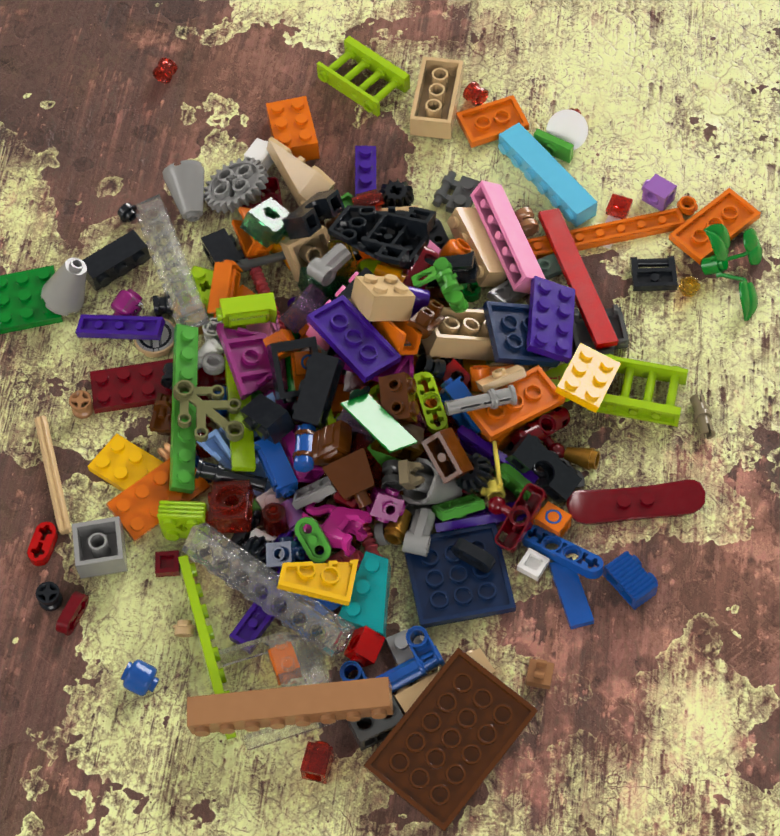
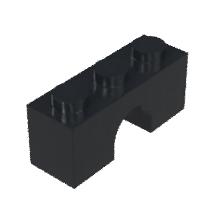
[282,189,345,240]
[505,434,582,504]

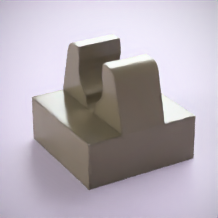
[398,460,425,490]

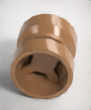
[514,207,539,237]

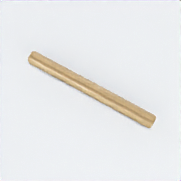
[34,415,72,535]

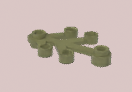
[173,380,244,442]

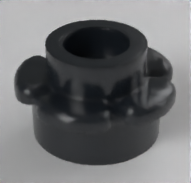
[117,203,137,222]

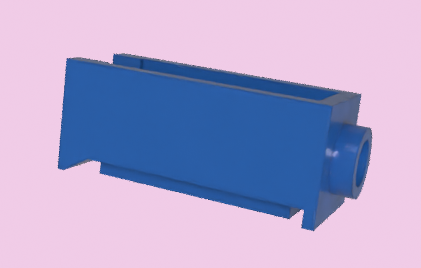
[439,376,480,433]
[254,439,298,499]

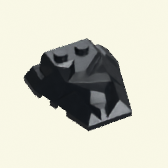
[328,205,436,270]

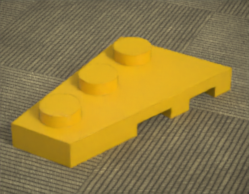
[277,559,359,606]

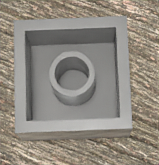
[72,516,128,579]

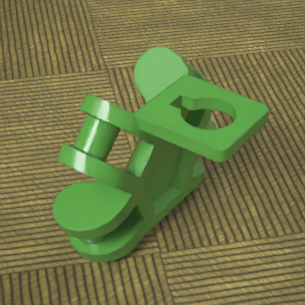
[411,257,469,313]

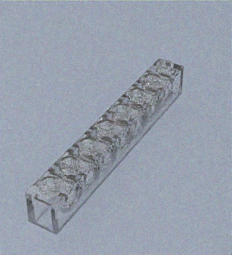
[136,194,210,327]
[181,522,355,657]

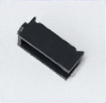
[424,251,478,287]

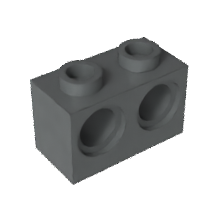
[348,695,403,751]

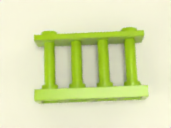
[317,36,410,117]
[587,354,689,427]

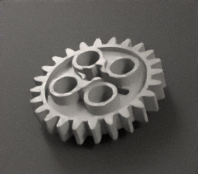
[204,157,269,214]

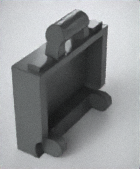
[573,304,629,355]

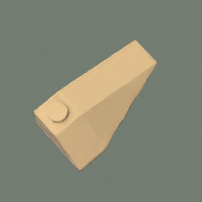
[267,137,335,206]

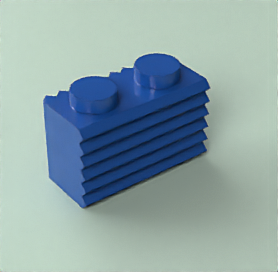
[603,551,658,610]

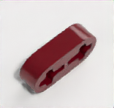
[56,591,89,636]

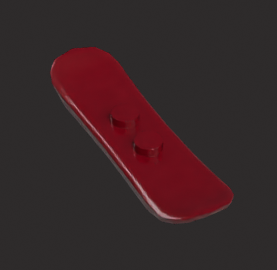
[566,480,705,525]

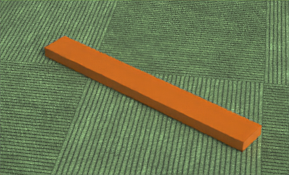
[527,207,685,260]

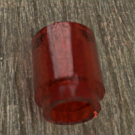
[351,189,384,211]
[262,502,287,536]

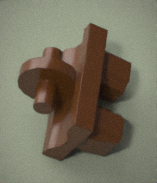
[407,299,445,339]
[149,393,172,436]

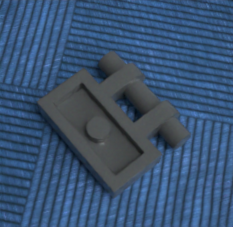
[432,171,481,213]

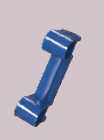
[340,626,445,693]

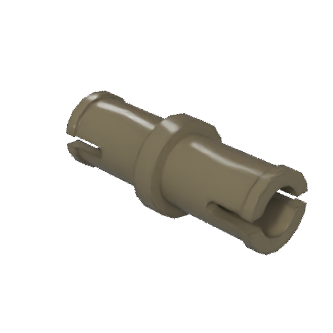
[690,394,716,439]

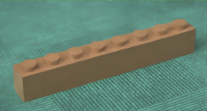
[187,677,393,737]

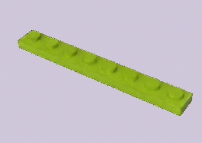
[178,555,237,740]

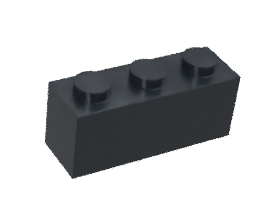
[82,230,150,291]
[292,351,345,429]

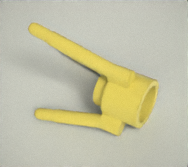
[481,441,506,500]

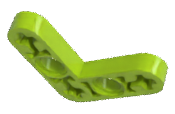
[369,372,448,434]

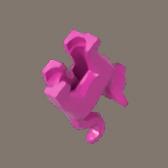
[302,502,372,557]

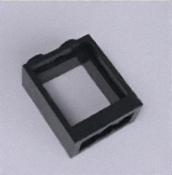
[267,336,318,404]

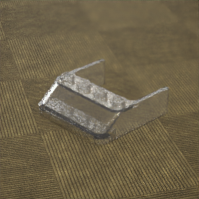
[219,632,338,750]

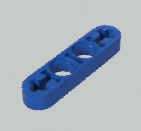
[522,525,604,579]

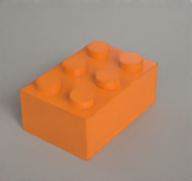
[266,96,320,161]

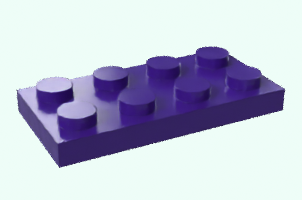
[526,276,575,364]
[306,295,402,383]

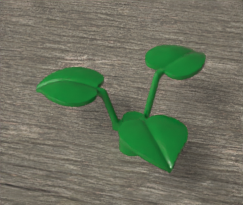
[701,224,762,321]

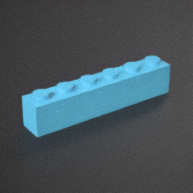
[498,123,597,227]

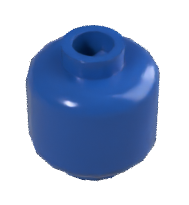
[121,659,159,696]

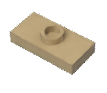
[475,364,527,393]

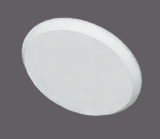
[546,109,588,150]

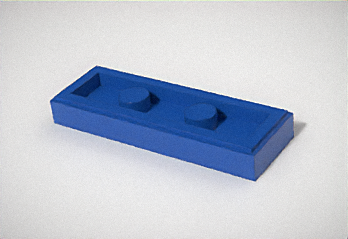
[548,557,594,630]

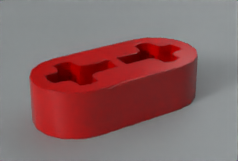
[27,522,58,566]

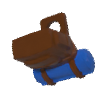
[292,420,352,472]

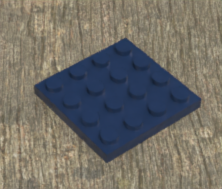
[402,523,516,628]

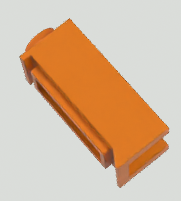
[231,207,274,259]
[207,260,243,318]
[372,321,422,355]

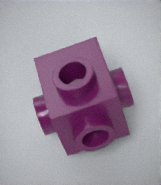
[366,486,405,523]

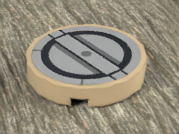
[134,318,175,358]

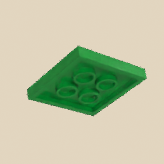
[0,265,63,334]

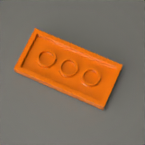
[669,188,761,265]
[467,365,566,442]
[106,458,210,542]

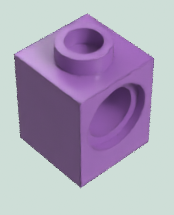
[641,174,677,211]

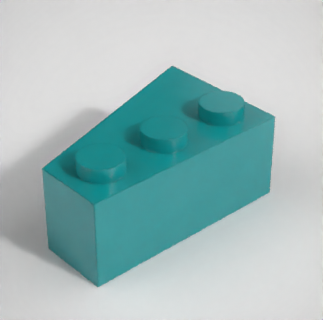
[338,551,391,642]

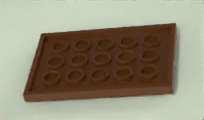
[363,647,538,832]

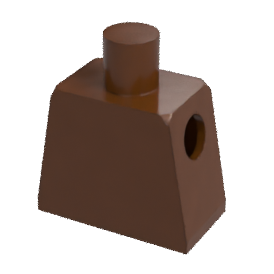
[322,447,375,509]

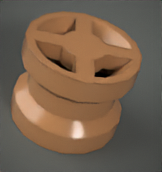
[69,390,94,419]

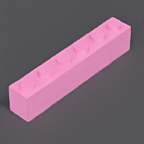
[470,181,545,294]

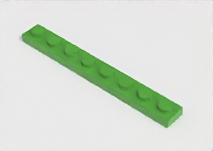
[169,324,198,494]

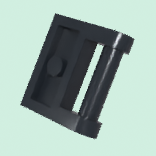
[630,256,678,292]

